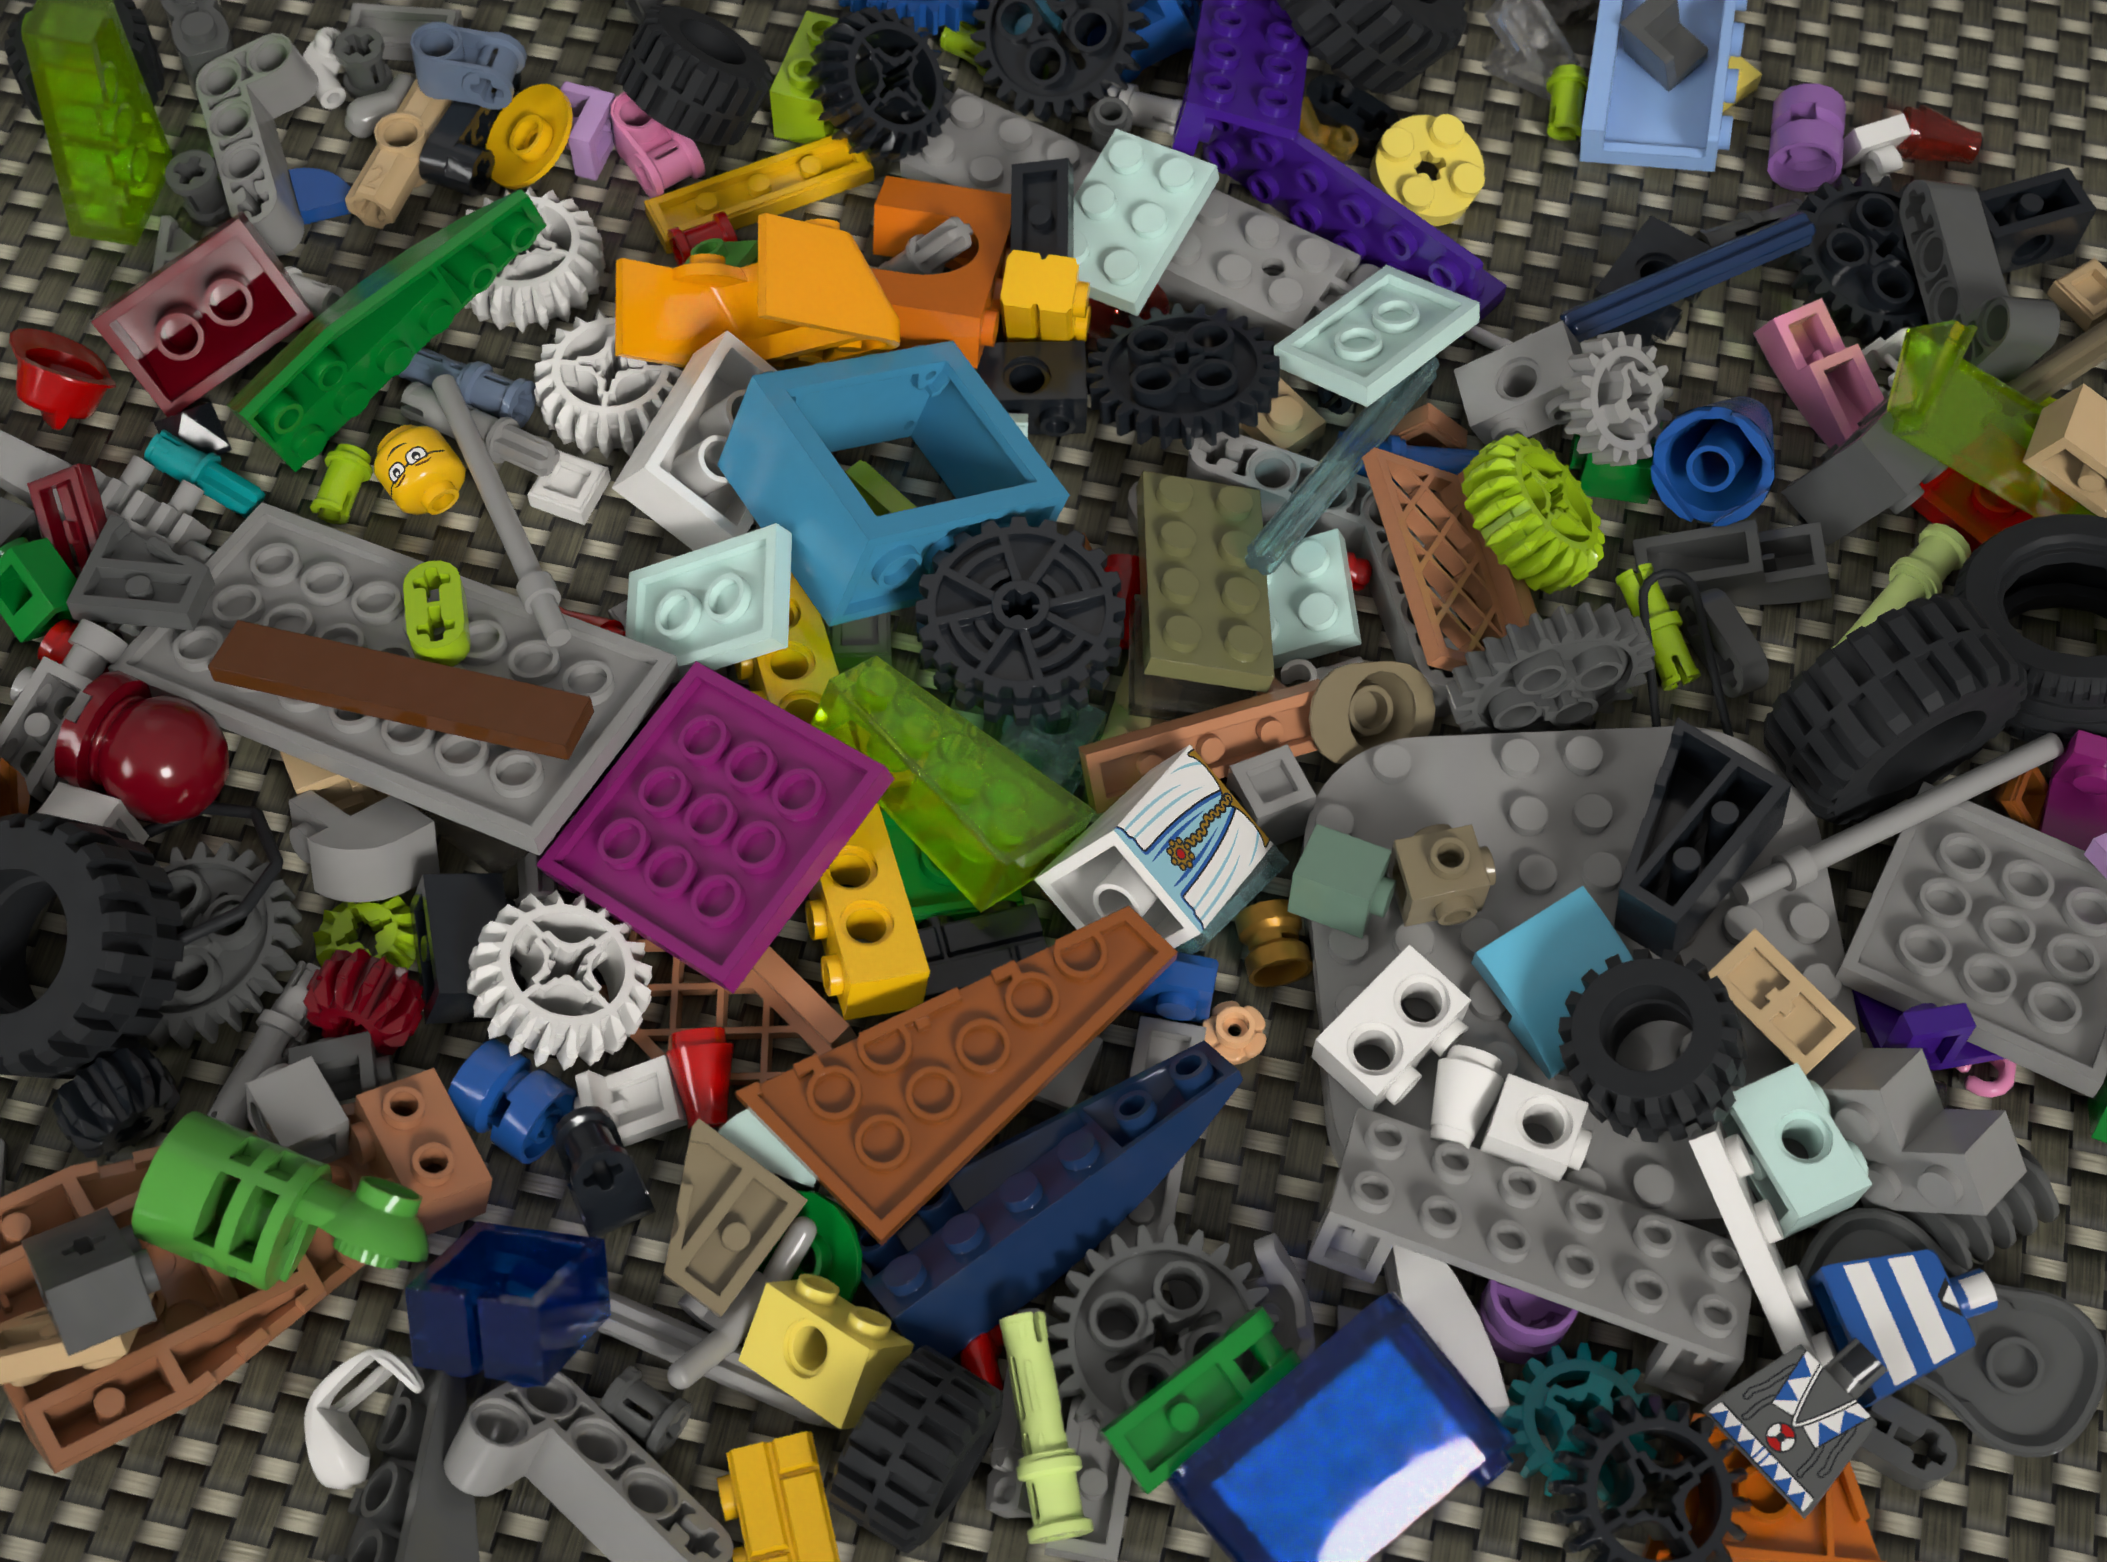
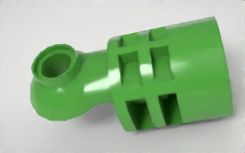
[132,1111,429,1290]

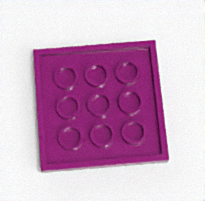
[536,661,895,994]

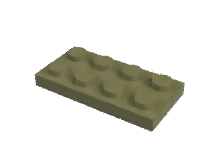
[1136,471,1275,693]

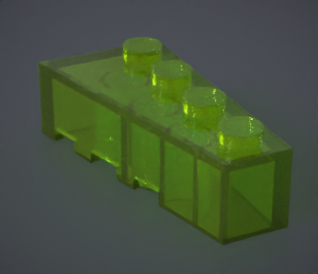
[21,0,174,246]
[810,656,1096,912]

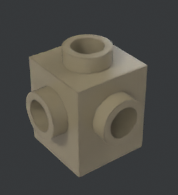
[1388,824,1496,927]

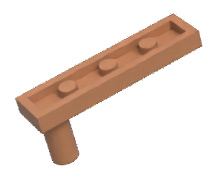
[1078,677,1320,814]

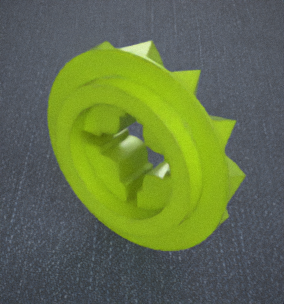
[313,895,416,970]

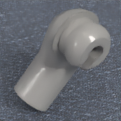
[344,74,415,138]

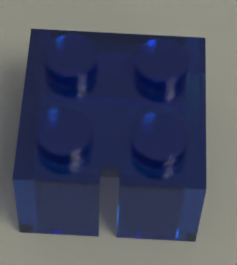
[405,1221,611,1387]

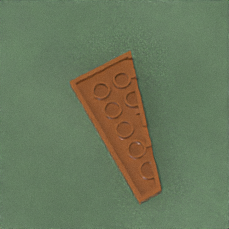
[735,906,1178,1246]

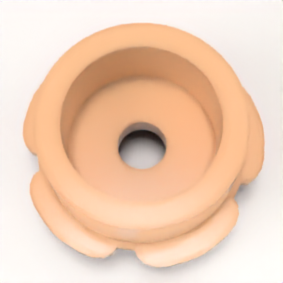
[1202,1001,1267,1065]

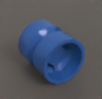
[447,1038,578,1164]

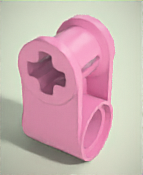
[611,92,705,198]

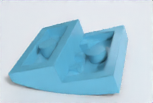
[1471,886,1634,1080]

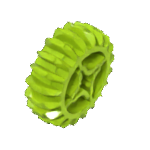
[1461,433,1605,595]

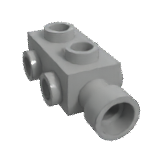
[0,619,128,805]

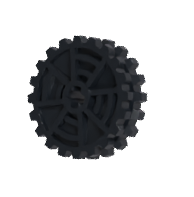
[916,517,1126,726]

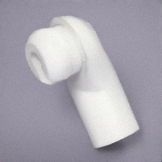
[303,27,346,109]

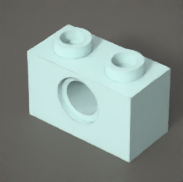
[1713,1062,1872,1240]

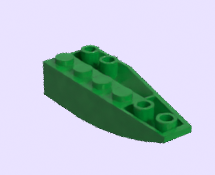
[226,189,547,473]

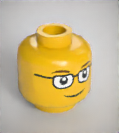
[374,424,466,515]

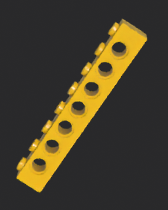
[734,572,930,1020]

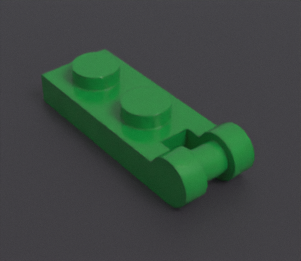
[1099,1305,1306,1494]

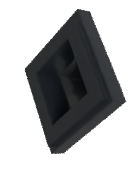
[154,402,232,455]

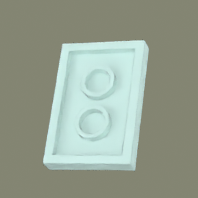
[1073,129,1219,316]
[1274,265,1479,407]
[625,523,792,683]

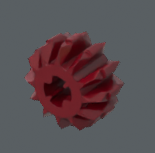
[303,948,425,1055]

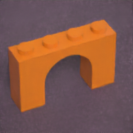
[871,176,1011,369]

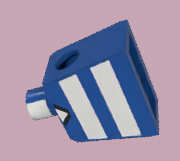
[1806,1249,1998,1408]

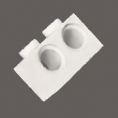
[1311,944,1471,1111]

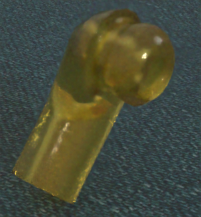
[1298,97,1358,162]

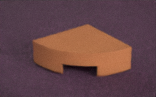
[1383,403,1468,449]

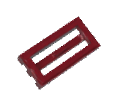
[27,463,107,580]

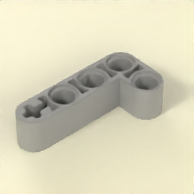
[196,33,319,256]
[443,1367,734,1562]

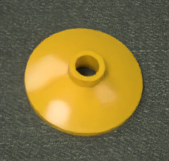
[485,84,573,189]

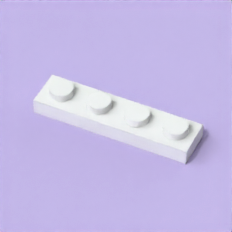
[1689,1121,1837,1367]

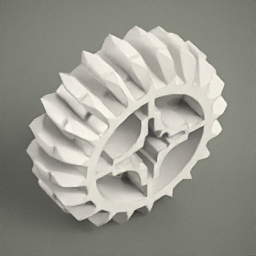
[465,186,605,334]
[534,309,684,459]
[467,890,653,1071]

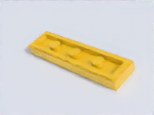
[644,135,874,254]

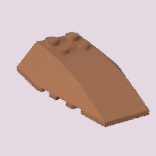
[0,1102,375,1474]

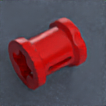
[668,211,738,266]

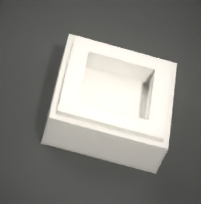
[527,450,611,525]

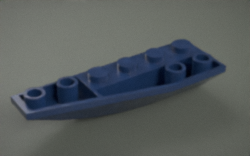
[857,1040,1243,1359]

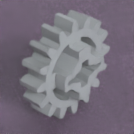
[1559,331,1673,467]

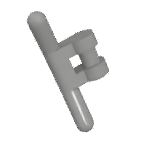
[667,1216,817,1389]

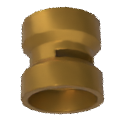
[1235,899,1313,987]

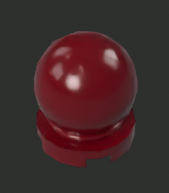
[54,670,229,824]

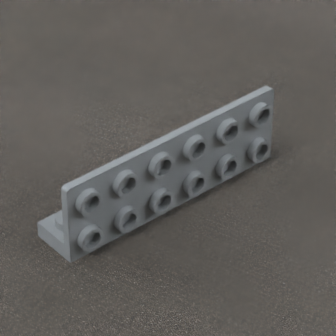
[1307,1108,1753,1406]

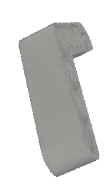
[1186,432,1459,717]

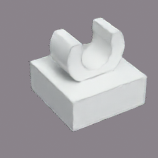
[1842,113,1912,185]

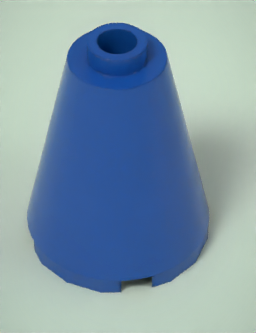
[1651,396,1775,526]

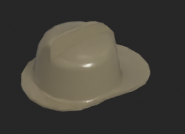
[1309,661,1436,764]

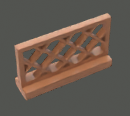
[1362,447,1538,672]
[572,919,858,1129]

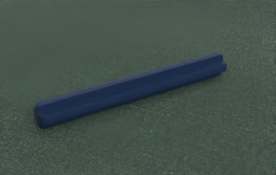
[1560,212,1816,343]

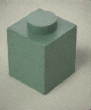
[1287,824,1397,938]

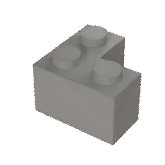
[1822,1048,2027,1216]

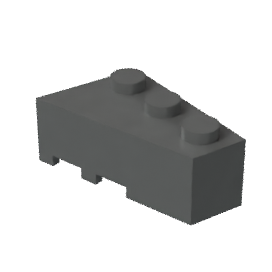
[1781,352,1993,546]

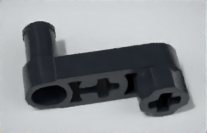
[419,72,521,197]

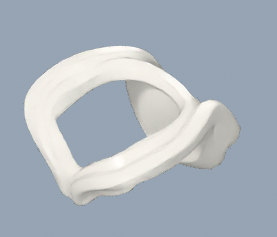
[304,1349,425,1490]

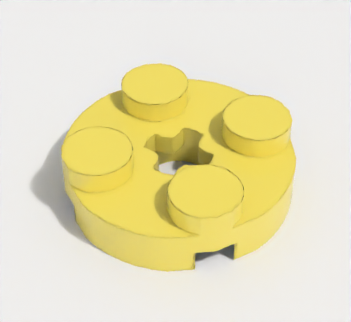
[1370,114,1485,227]

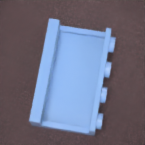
[1580,0,1747,172]

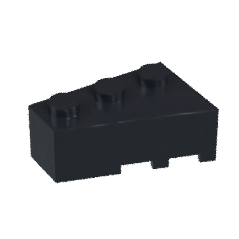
[1614,717,1792,958]

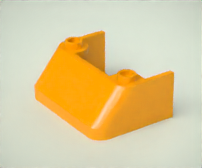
[615,213,900,371]

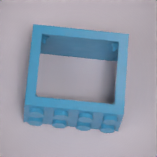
[717,341,1070,627]

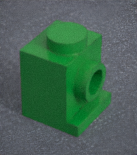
[0,537,77,643]

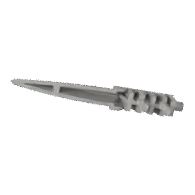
[0,430,216,564]

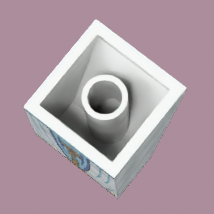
[1034,745,1274,948]

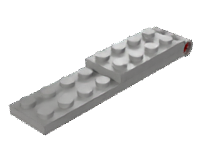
[900,88,1380,345]

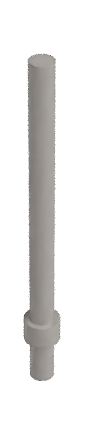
[432,374,571,647]
[1732,732,2064,906]

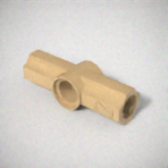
[345,79,454,230]

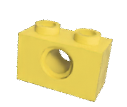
[738,1274,914,1430]

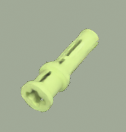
[1832,523,1972,649]
[999,1311,1094,1544]

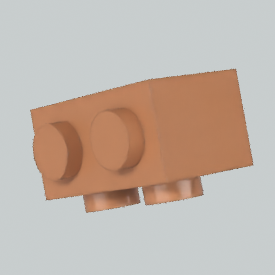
[349,1068,493,1235]

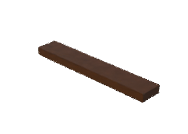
[208,620,594,760]

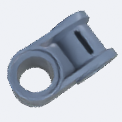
[410,22,527,110]

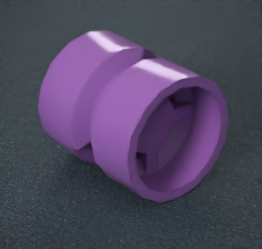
[1768,83,1846,192]
[1476,1279,1578,1365]

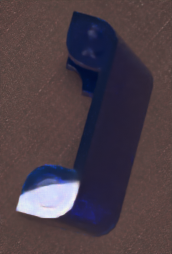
[1167,1292,1517,1562]

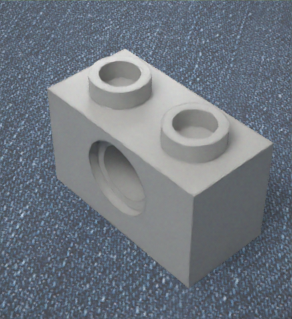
[1454,320,1583,446]

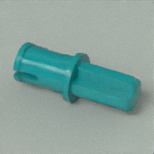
[144,430,265,518]

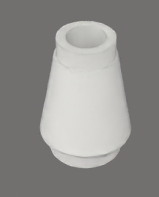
[1430,1045,1505,1149]

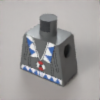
[1702,1337,1888,1518]

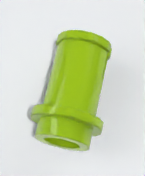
[1546,64,1589,141]
[310,443,373,525]

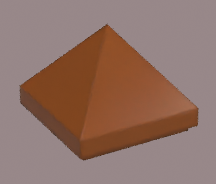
[1987,767,2049,830]

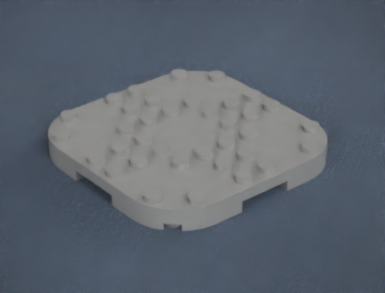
[1300,726,1864,1235]

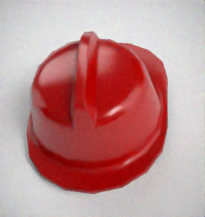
[9,328,116,431]

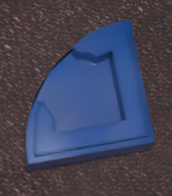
[289,168,351,225]

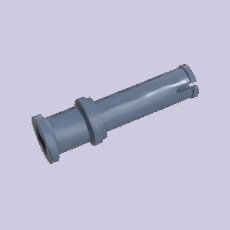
[398,347,536,429]

